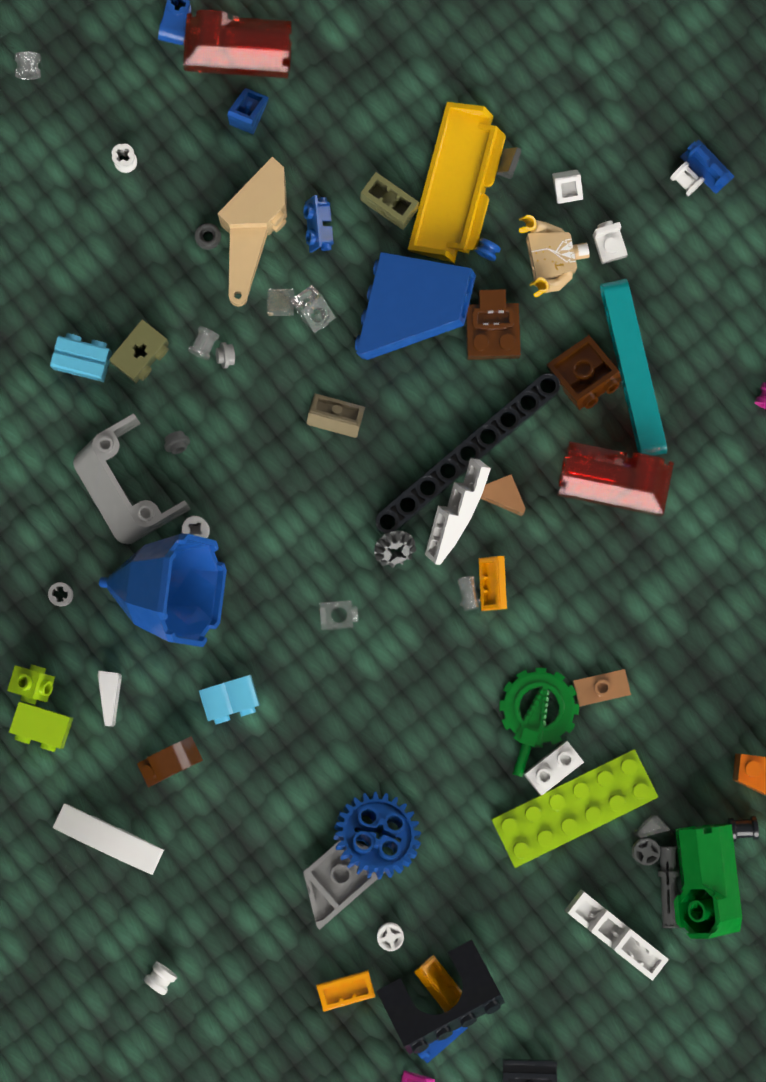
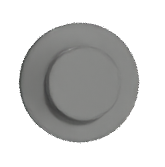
[215,342,235,369]

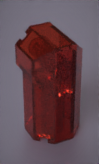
[183,10,292,78]
[557,441,674,517]

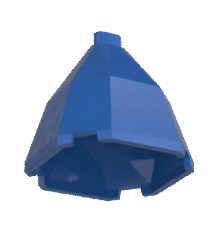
[99,533,227,647]

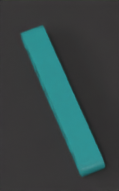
[600,279,667,459]

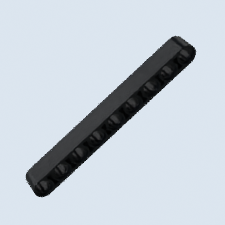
[375,373,560,535]

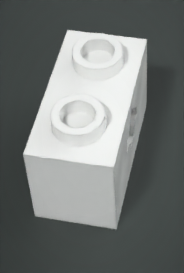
[524,741,584,795]

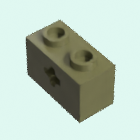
[361,172,419,230]
[109,319,169,383]

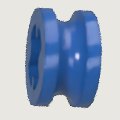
[474,238,501,261]

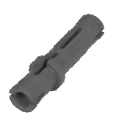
[658,846,679,928]

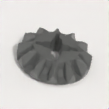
[374,531,416,568]

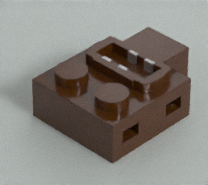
[466,289,521,360]

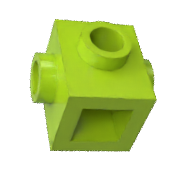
[7,664,55,705]

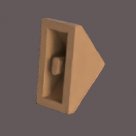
[480,474,526,516]

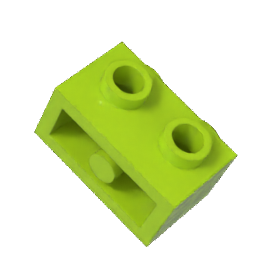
[9,702,73,752]

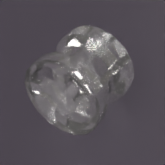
[15,51,41,80]

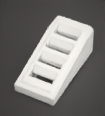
[98,671,122,727]

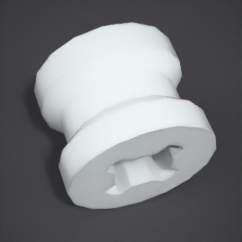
[182,516,210,538]
[377,922,404,951]
[143,961,177,995]

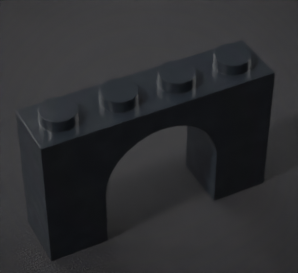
[377,939,505,1055]

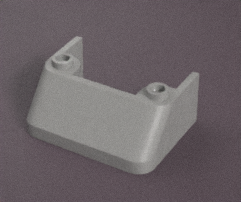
[73,413,190,544]

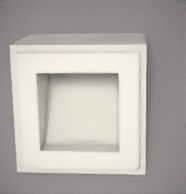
[552,170,583,204]

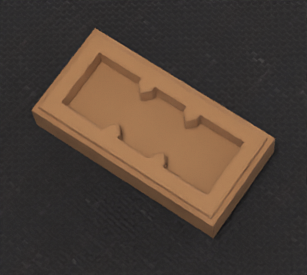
[573,669,631,707]

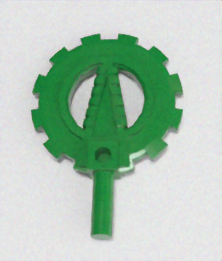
[499,668,579,777]

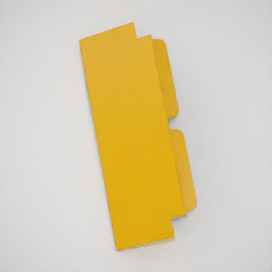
[408,102,506,263]

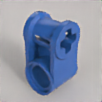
[158,0,192,46]

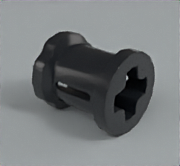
[728,816,759,842]

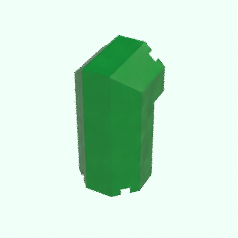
[674,823,742,939]

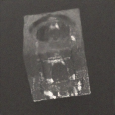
[291,285,336,333]
[319,600,358,631]

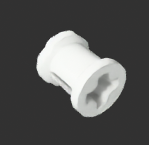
[112,144,137,173]
[670,161,705,196]

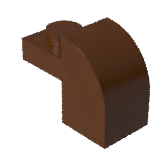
[137,736,203,788]

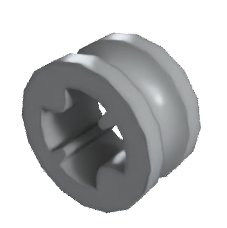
[48,582,74,607]

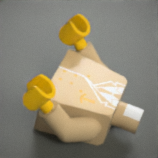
[519,215,590,297]

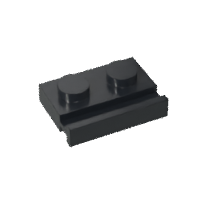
[502,1059,557,1082]

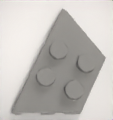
[303,841,385,930]

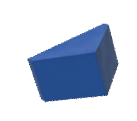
[227,88,269,135]

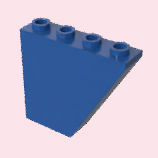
[355,252,476,360]

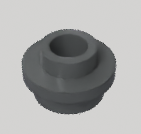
[195,223,221,250]
[164,431,190,454]

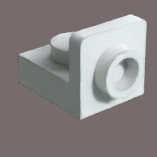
[593,221,628,264]

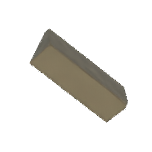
[307,393,365,438]

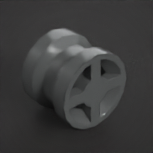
[631,837,660,865]

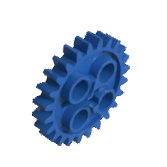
[333,792,421,879]

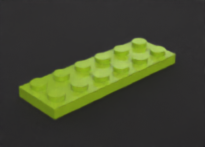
[491,749,658,868]

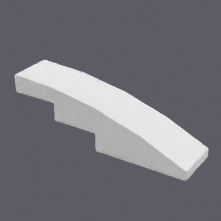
[425,458,491,565]
[53,804,164,875]
[564,890,669,981]

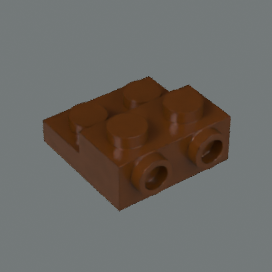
[546,335,622,410]

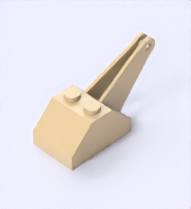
[218,157,287,307]

